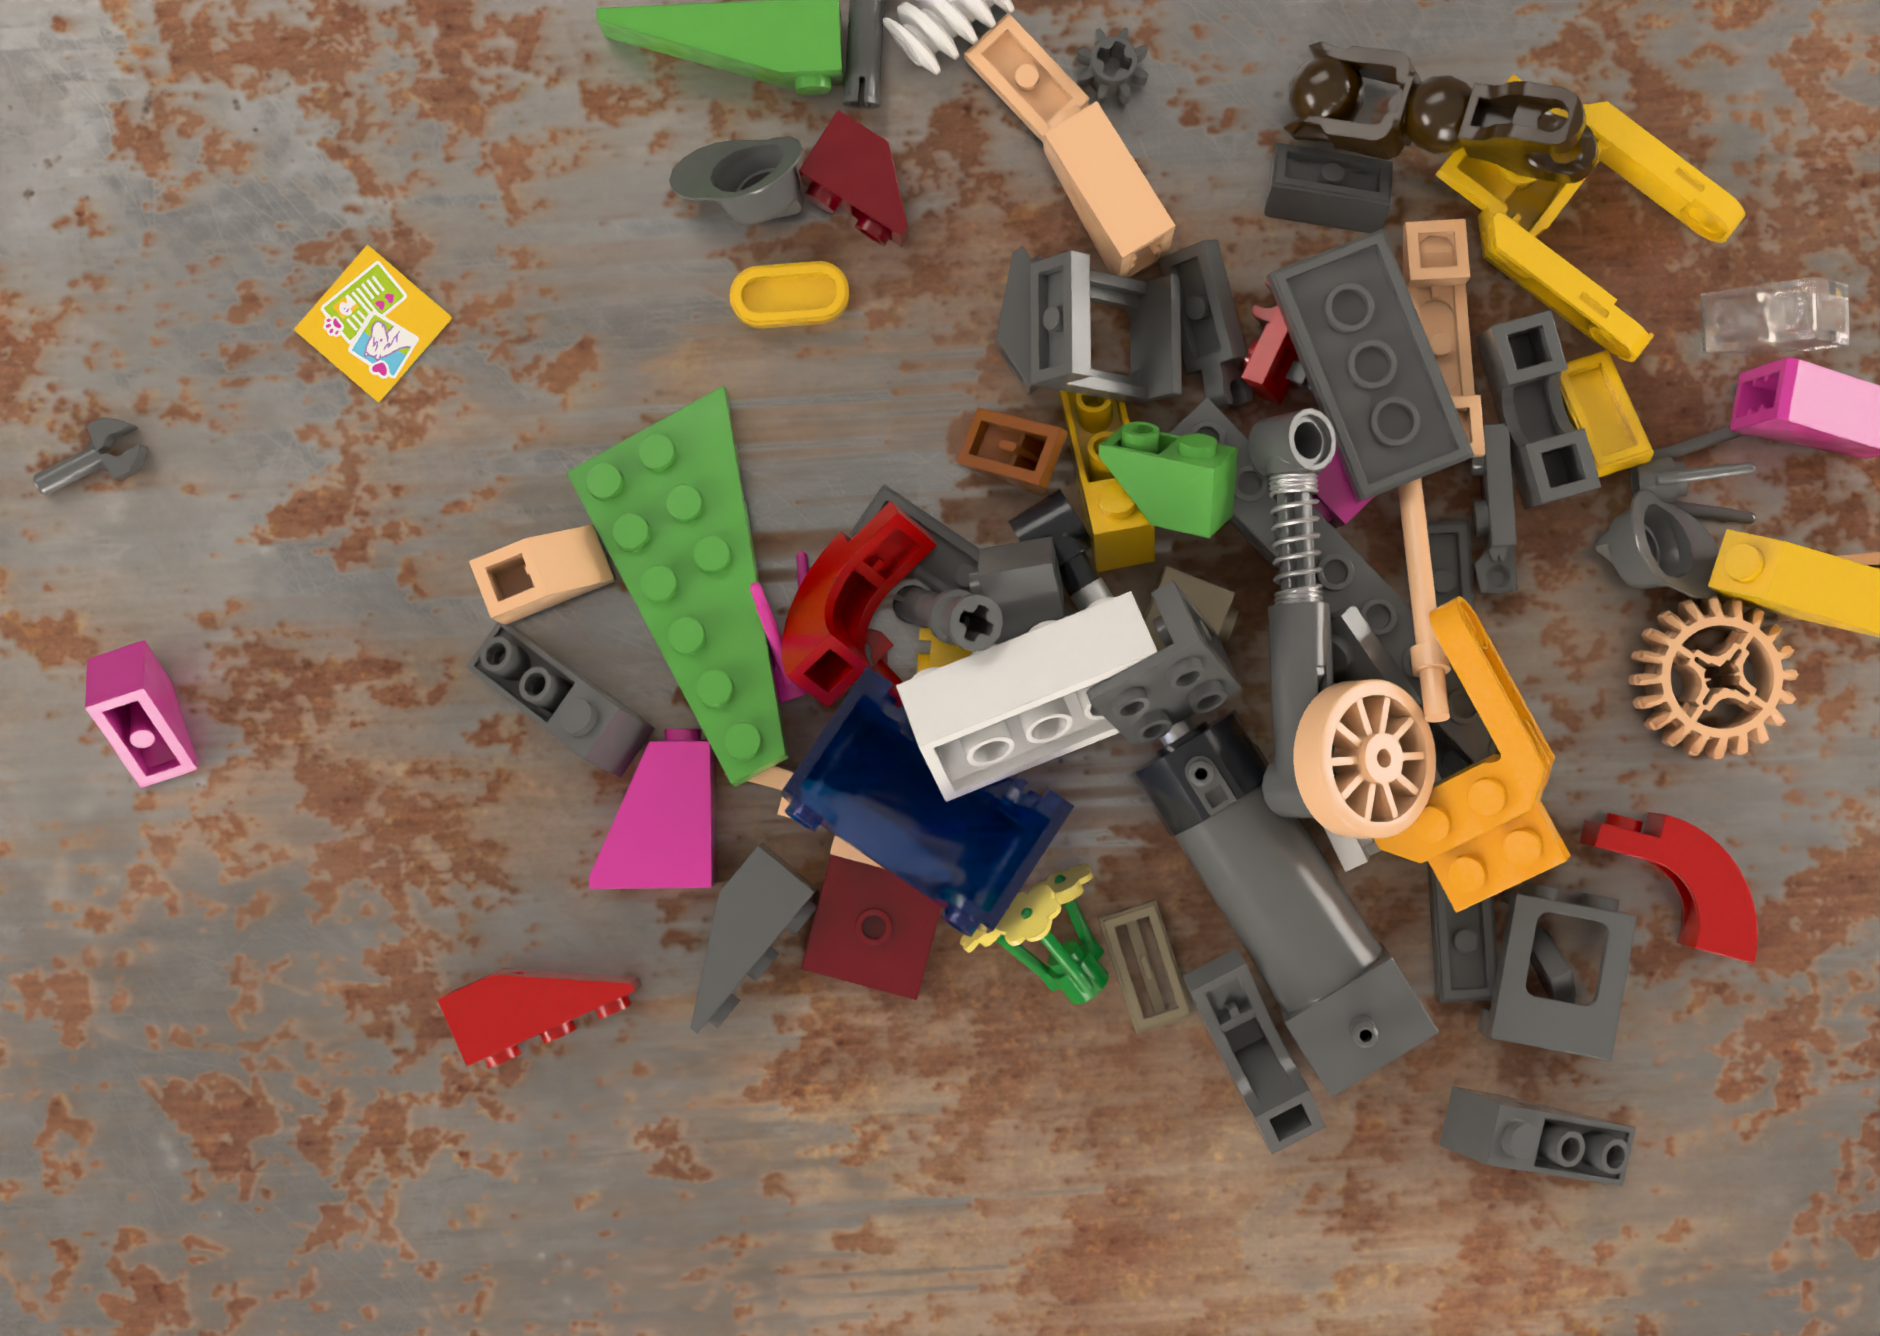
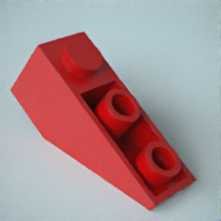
[437,968,642,1069]

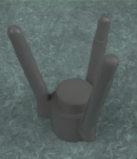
[1630,426,1756,524]

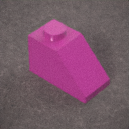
[85,640,198,788]

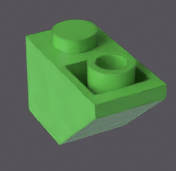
[1098,422,1238,538]

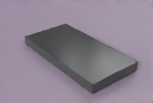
[1267,229,1474,503]

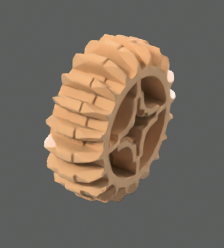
[1628,596,1799,759]

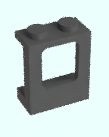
[1030,250,1182,405]
[1477,882,1637,1061]

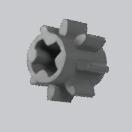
[1076,27,1149,105]

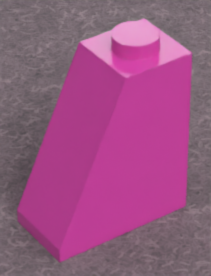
[1730,357,1880,459]
[589,729,717,889]

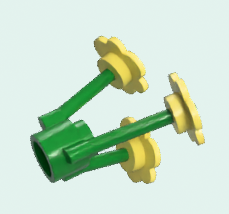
[960,864,1109,1004]

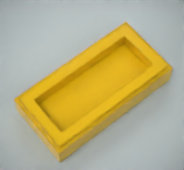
[1560,350,1654,477]

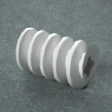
[883,0,1015,75]

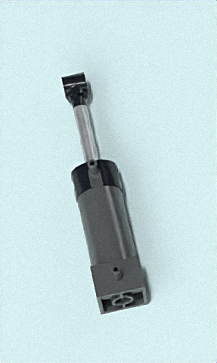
[1008,488,1439,1098]

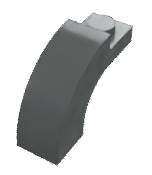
[1182,948,1326,1155]

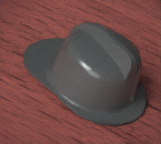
[669,136,804,225]
[1595,490,1719,600]

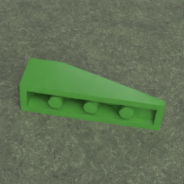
[596,0,844,96]

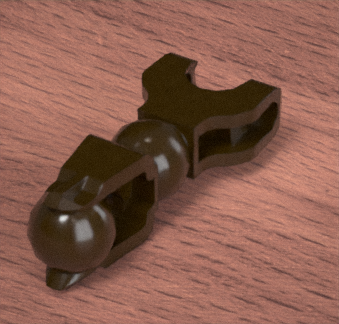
[1283,42,1599,184]

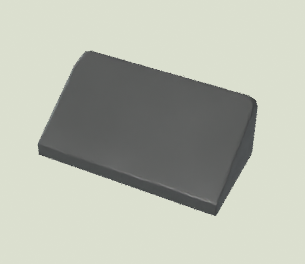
[1264,143,1393,233]

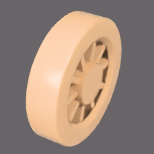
[1294,679,1436,838]

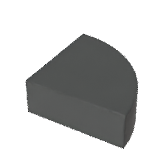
[1530,926,1577,1003]

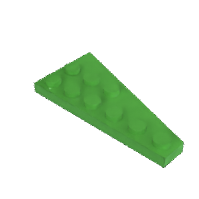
[566,385,789,787]

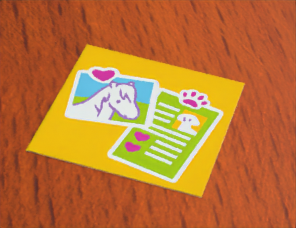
[293,244,453,403]

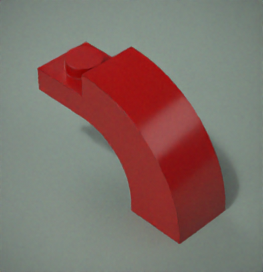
[782,501,937,707]
[1579,812,1758,964]

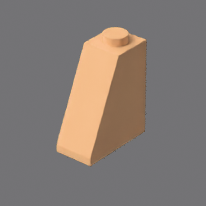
[1043,101,1176,278]

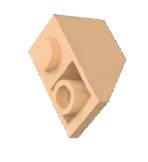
[469,524,616,626]

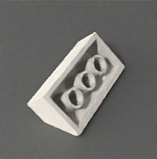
[896,591,1158,802]

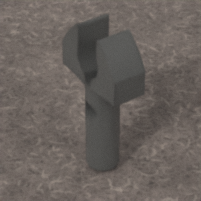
[33,418,148,495]

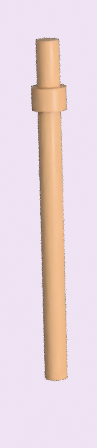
[1398,478,1451,723]

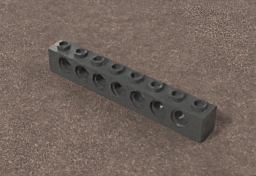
[1169,398,1500,767]

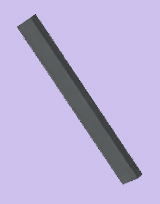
[1411,520,1498,1003]

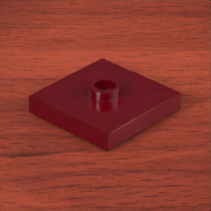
[801,854,947,1000]

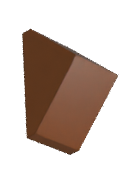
[956,408,1068,497]

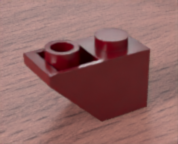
[799,110,908,247]

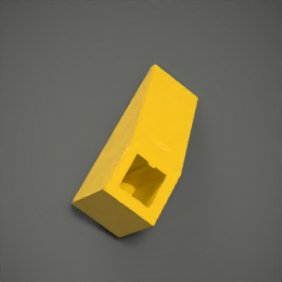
[1059,390,1155,572]

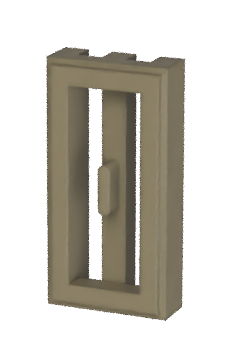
[1098,899,1193,1034]

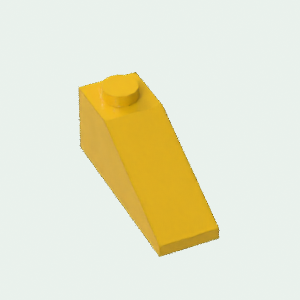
[1708,529,1880,638]

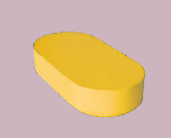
[729,261,850,329]

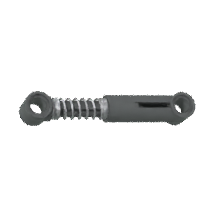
[1248,408,1346,818]

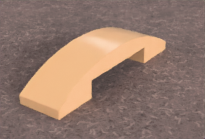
[1403,219,1485,457]

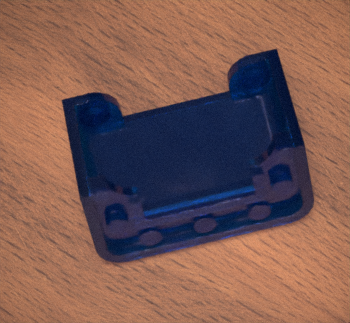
[781,667,1074,937]

